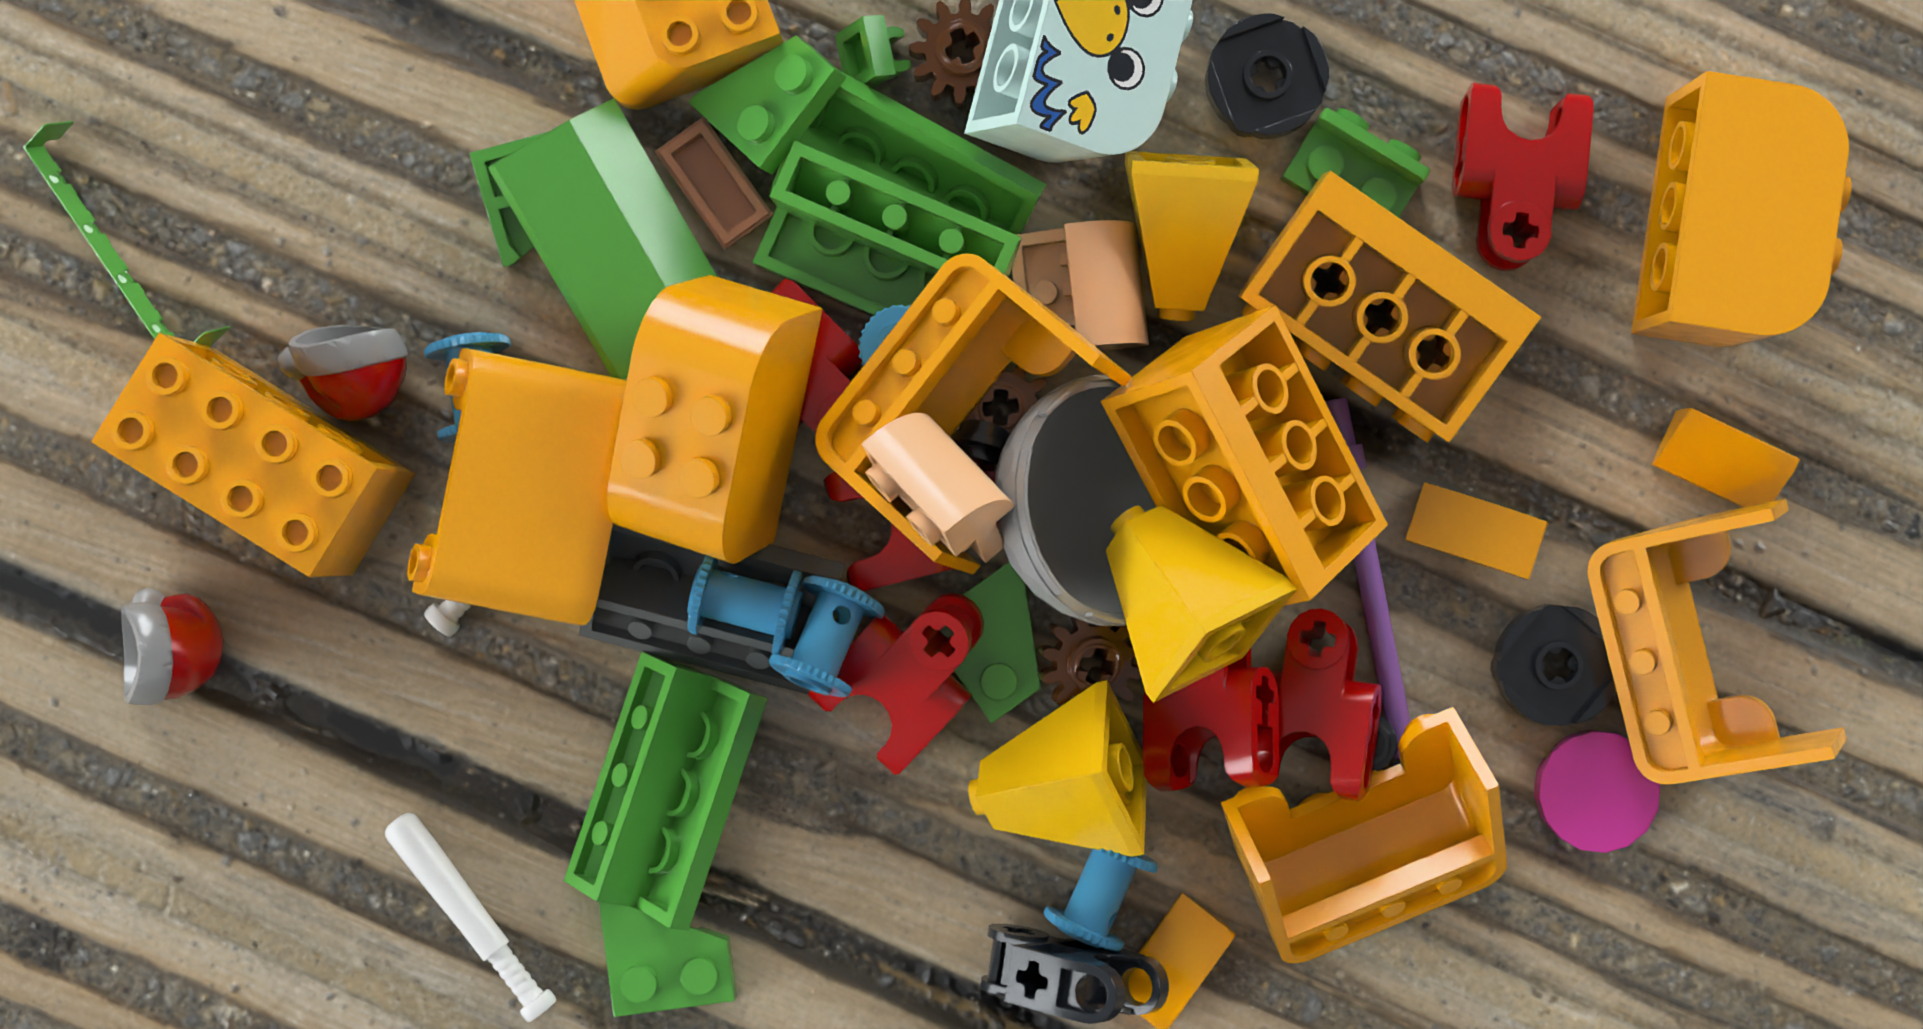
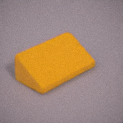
[1651,408,1800,508]
[1128,892,1235,1029]

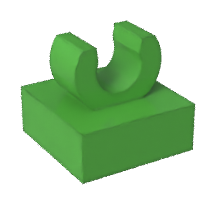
[835,15,911,89]

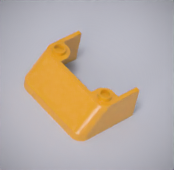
[815,254,1132,575]
[1587,498,1847,785]

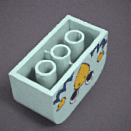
[964,0,1193,163]

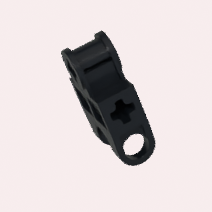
[980,924,1169,1024]

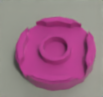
[1534,730,1661,853]

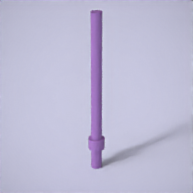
[1325,397,1411,759]

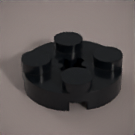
[1205,13,1329,139]
[1490,604,1616,726]

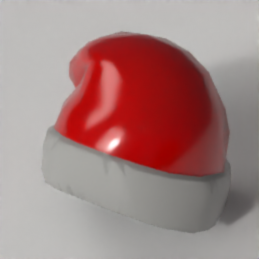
[278,325,408,422]
[121,587,224,705]

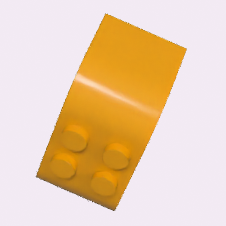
[1631,71,1852,347]
[607,275,823,564]

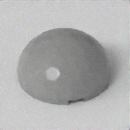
[994,375,1156,626]

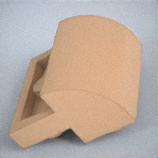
[1012,220,1149,351]
[862,413,1015,563]

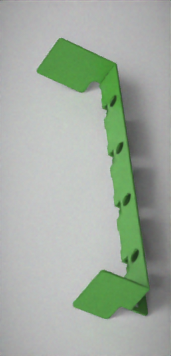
[23,121,231,347]

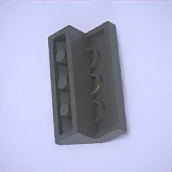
[579,523,845,694]

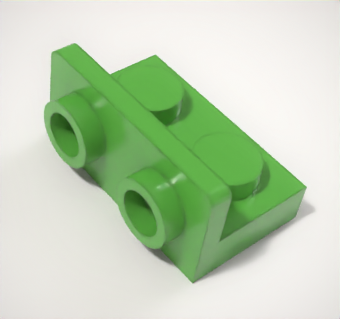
[1280,108,1431,218]

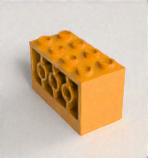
[1237,170,1541,443]
[1100,305,1388,606]
[91,333,416,577]

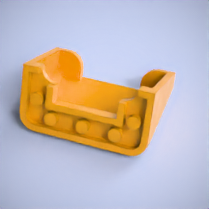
[407,348,627,626]

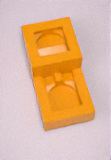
[1405,482,1548,581]

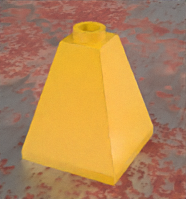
[1125,151,1259,321]
[1105,505,1298,703]
[968,680,1147,857]

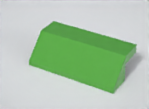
[769,70,1047,235]
[488,98,717,380]
[752,141,1021,317]
[563,652,768,931]

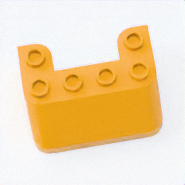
[574,0,783,110]
[1221,707,1507,963]

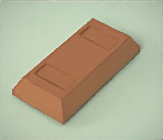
[654,116,774,250]

